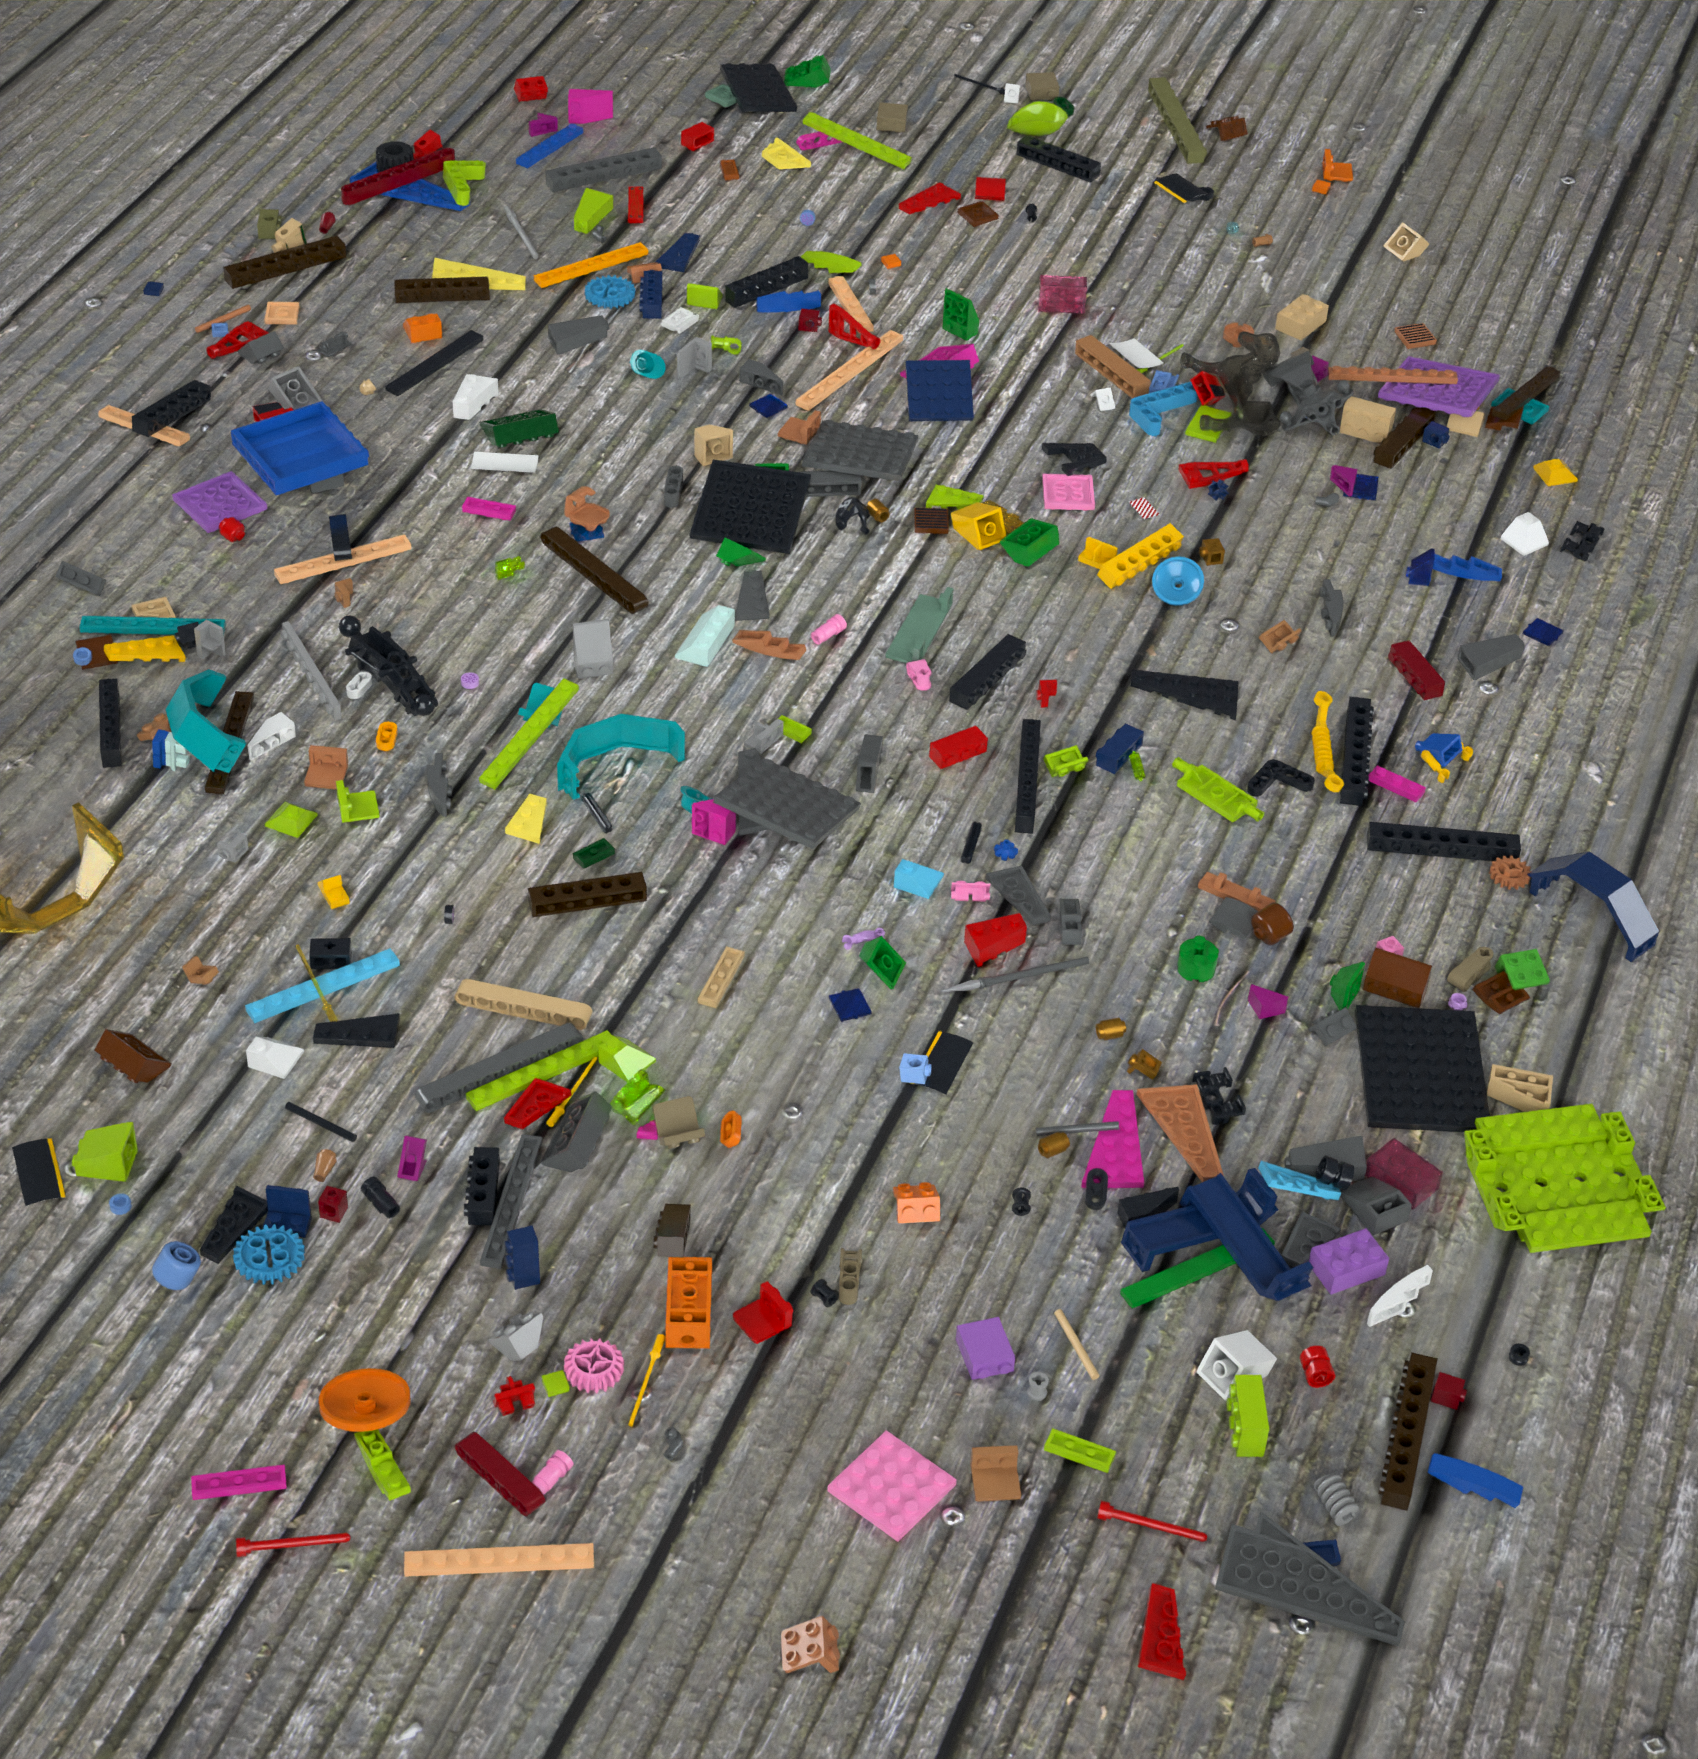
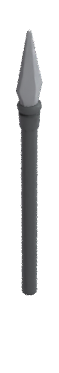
[942,957,1089,992]

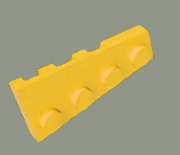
[104,636,186,662]

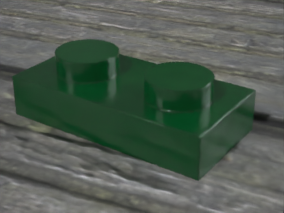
[573,838,615,869]

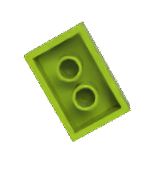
[1226,1375,1269,1457]

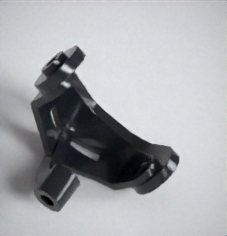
[835,497,870,535]

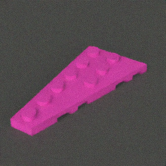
[1081,1090,1144,1188]

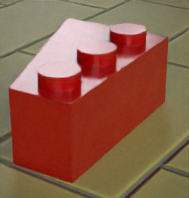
[964,913,1027,968]

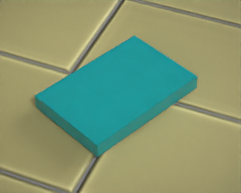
[1491,388,1549,425]

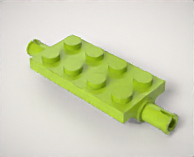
[1172,757,1264,822]

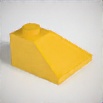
[1533,459,1578,487]

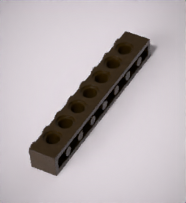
[223,235,346,289]
[1378,1352,1438,1511]

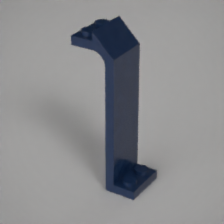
[1121,1168,1279,1272]
[1180,1173,1314,1301]

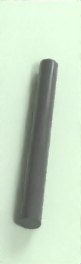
[1036,1121,1119,1136]

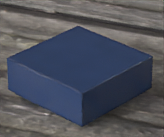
[144,281,164,296]

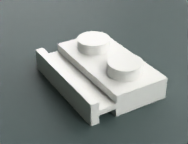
[662,307,699,334]

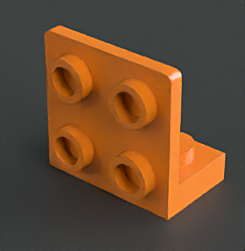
[1322,149,1353,182]

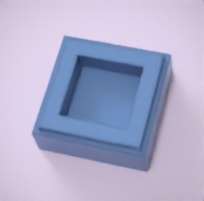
[211,323,228,337]

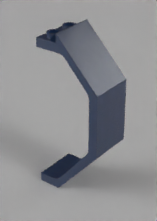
[1527,851,1659,962]

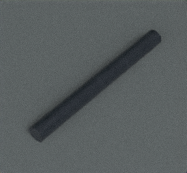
[285,1102,357,1142]

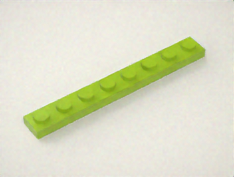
[803,111,912,170]
[479,678,579,790]
[466,1030,612,1111]

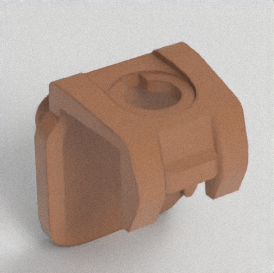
[564,486,610,531]

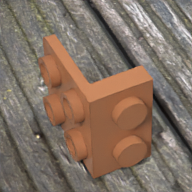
[304,745,348,789]
[781,1616,840,1673]

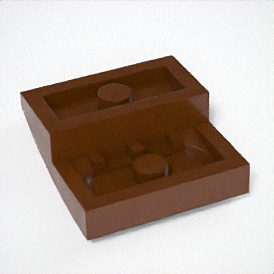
[1485,406,1524,431]
[75,635,118,670]
[1472,971,1531,1014]

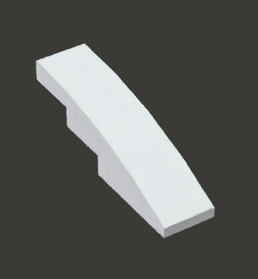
[1367,1265,1433,1327]

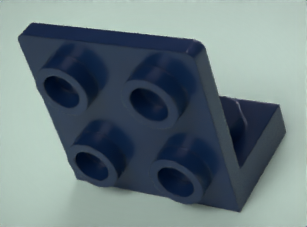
[263,1185,312,1238]

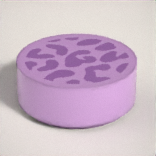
[461,673,479,689]

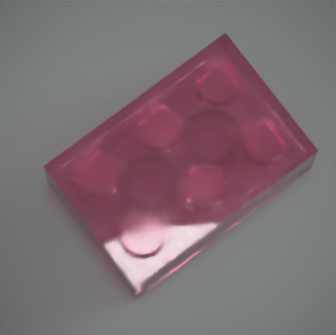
[1038,275,1087,314]
[1365,1138,1443,1210]

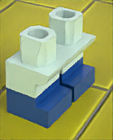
[152,729,190,771]

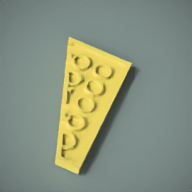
[432,258,526,290]

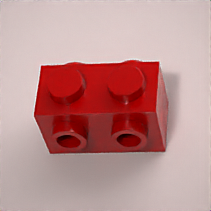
[514,76,548,102]

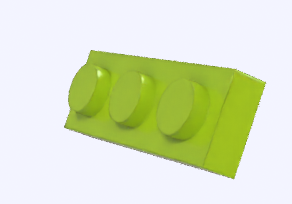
[1044,1428,1116,1473]

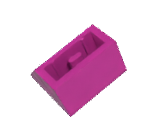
[692,799,736,845]

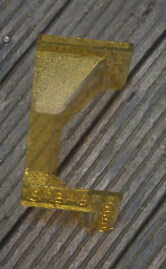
[0,802,124,934]

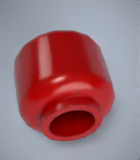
[219,517,245,542]

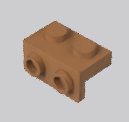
[1259,620,1302,653]
[137,713,171,741]

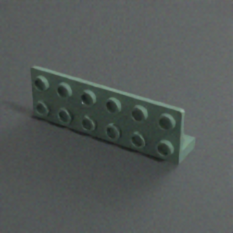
[885,587,954,663]

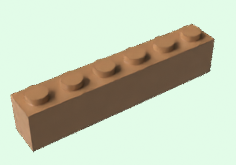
[1075,335,1151,398]

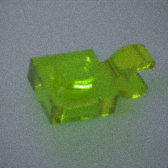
[495,556,525,580]

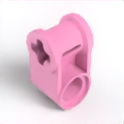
[906,659,931,691]

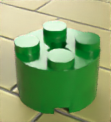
[1177,936,1219,982]

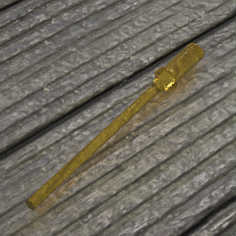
[295,944,338,1022]

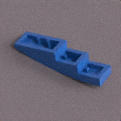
[757,291,821,313]
[1431,554,1502,581]
[1427,1453,1523,1508]

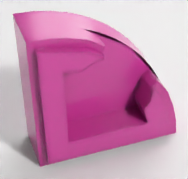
[637,1120,658,1140]

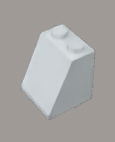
[1196,1330,1277,1401]

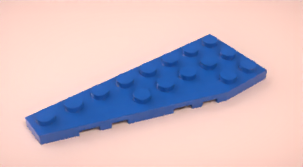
[350,162,470,211]

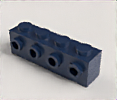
[640,270,662,319]

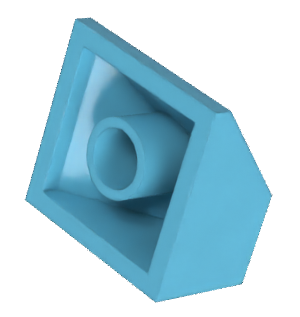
[894,859,944,899]

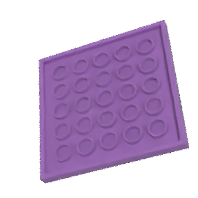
[1378,356,1500,417]

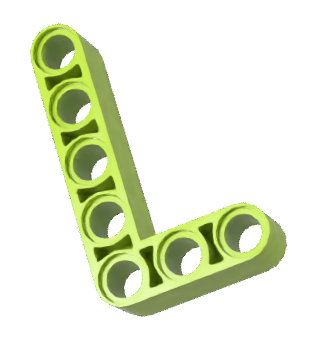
[443,160,486,206]

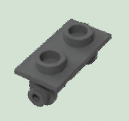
[317,331,352,357]

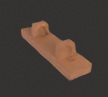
[1198,872,1276,911]

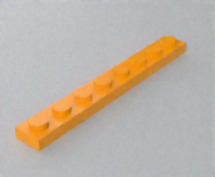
[534,242,648,288]

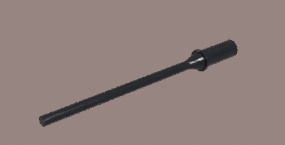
[954,74,1005,95]

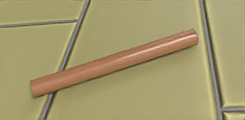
[195,305,251,333]

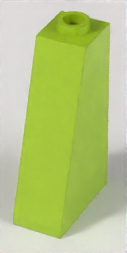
[574,188,613,234]

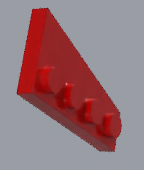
[899,182,961,214]
[1138,1583,1186,1680]

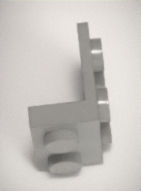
[677,337,712,378]

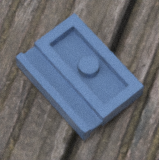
[1149,370,1179,393]

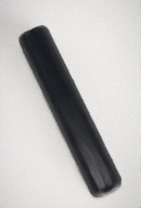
[582,793,613,833]
[961,822,982,864]

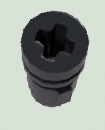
[361,1176,400,1219]

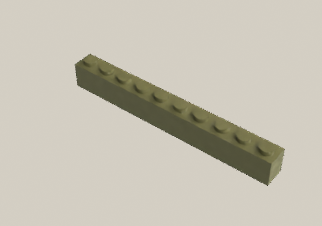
[1148,77,1207,164]

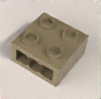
[1025,72,1059,101]
[876,102,908,133]

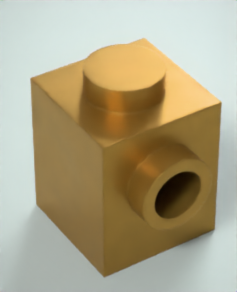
[1199,538,1225,566]

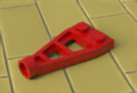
[829,303,881,349]
[206,321,269,359]
[1178,459,1249,489]

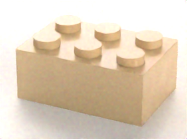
[1275,294,1329,341]
[1339,396,1396,444]

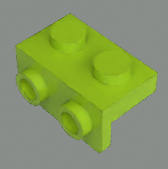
[1043,745,1089,777]

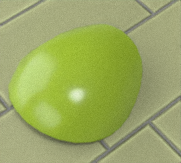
[1007,101,1068,137]

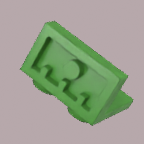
[1495,949,1550,990]

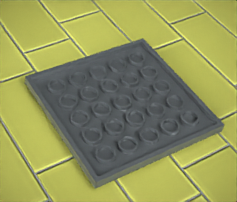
[802,420,918,481]
[713,758,861,849]

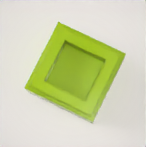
[541,1370,570,1397]

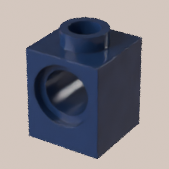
[1422,421,1450,449]

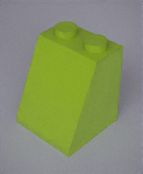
[72,1122,138,1182]

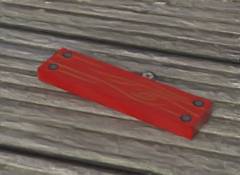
[628,186,644,223]

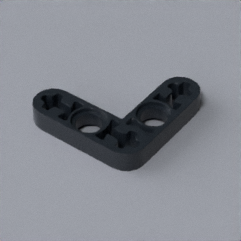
[1247,759,1315,797]

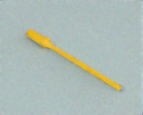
[547,1057,598,1127]
[628,1334,666,1427]

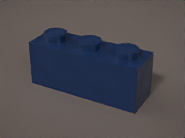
[1095,723,1144,774]
[504,1225,540,1290]

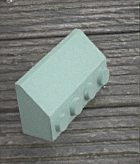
[675,605,735,667]

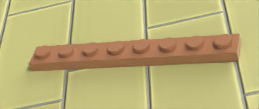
[1328,366,1458,384]

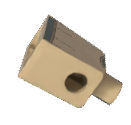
[271,218,307,253]

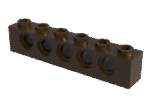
[394,276,490,303]
[528,872,647,918]

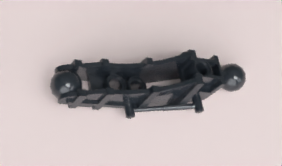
[339,615,438,716]

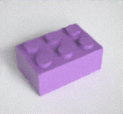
[1309,1228,1389,1295]

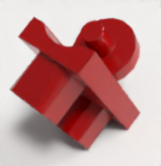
[493,1376,535,1416]

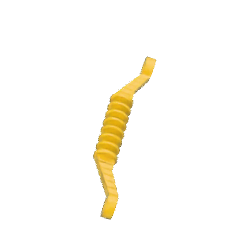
[1311,691,1344,793]

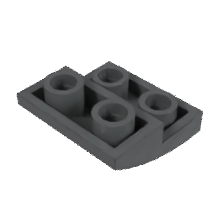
[1209,897,1258,941]

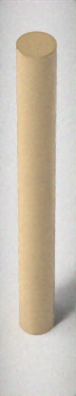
[1054,1309,1099,1380]

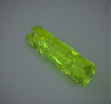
[1129,751,1146,781]

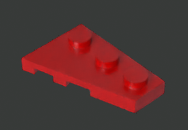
[504,1078,572,1130]

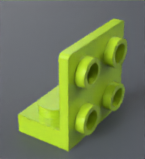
[336,780,380,823]

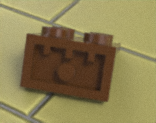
[1206,116,1248,141]

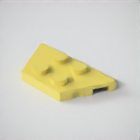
[762,137,811,169]

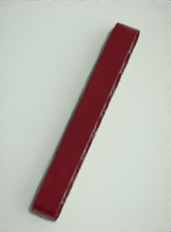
[341,148,455,205]

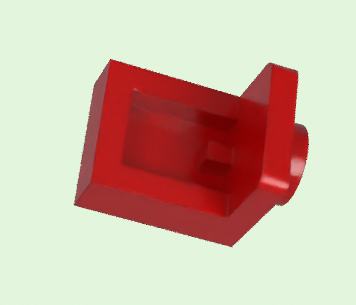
[1036,680,1057,708]

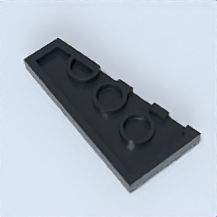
[200,1185,268,1264]

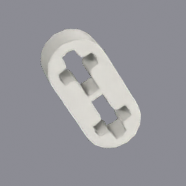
[346,672,372,699]

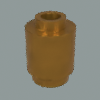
[866,499,890,522]
[1095,1018,1126,1041]
[1038,1132,1070,1158]

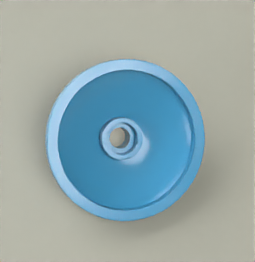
[1152,557,1204,606]

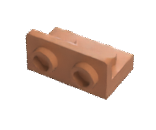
[627,262,663,283]

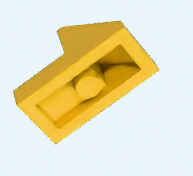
[317,875,350,909]

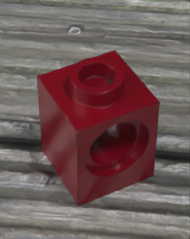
[799,309,822,332]
[318,1186,348,1223]

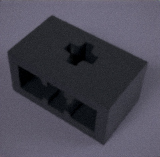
[309,938,352,969]

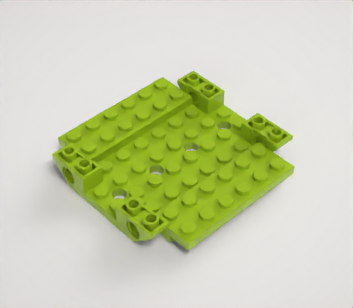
[1464,1104,1666,1253]

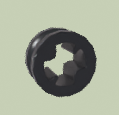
[1509,1343,1530,1366]

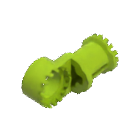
[711,335,742,354]

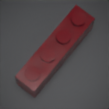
[1388,640,1445,701]

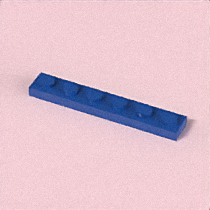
[516,123,583,169]

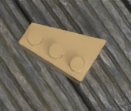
[1487,1064,1553,1112]

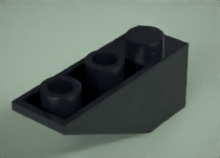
[1117,1186,1179,1228]

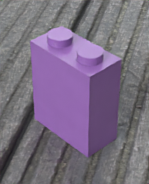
[956,1317,1015,1380]

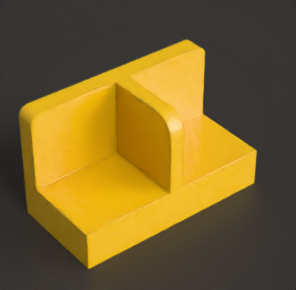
[1078,536,1118,569]

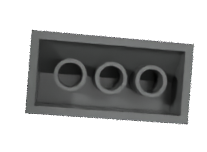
[540,1091,612,1172]

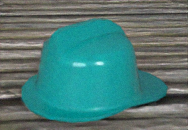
[629,349,666,379]
[680,786,713,814]

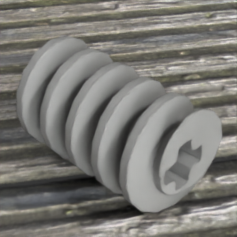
[1314,1475,1359,1526]

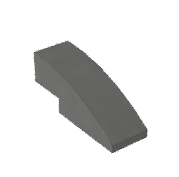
[1059,898,1082,945]

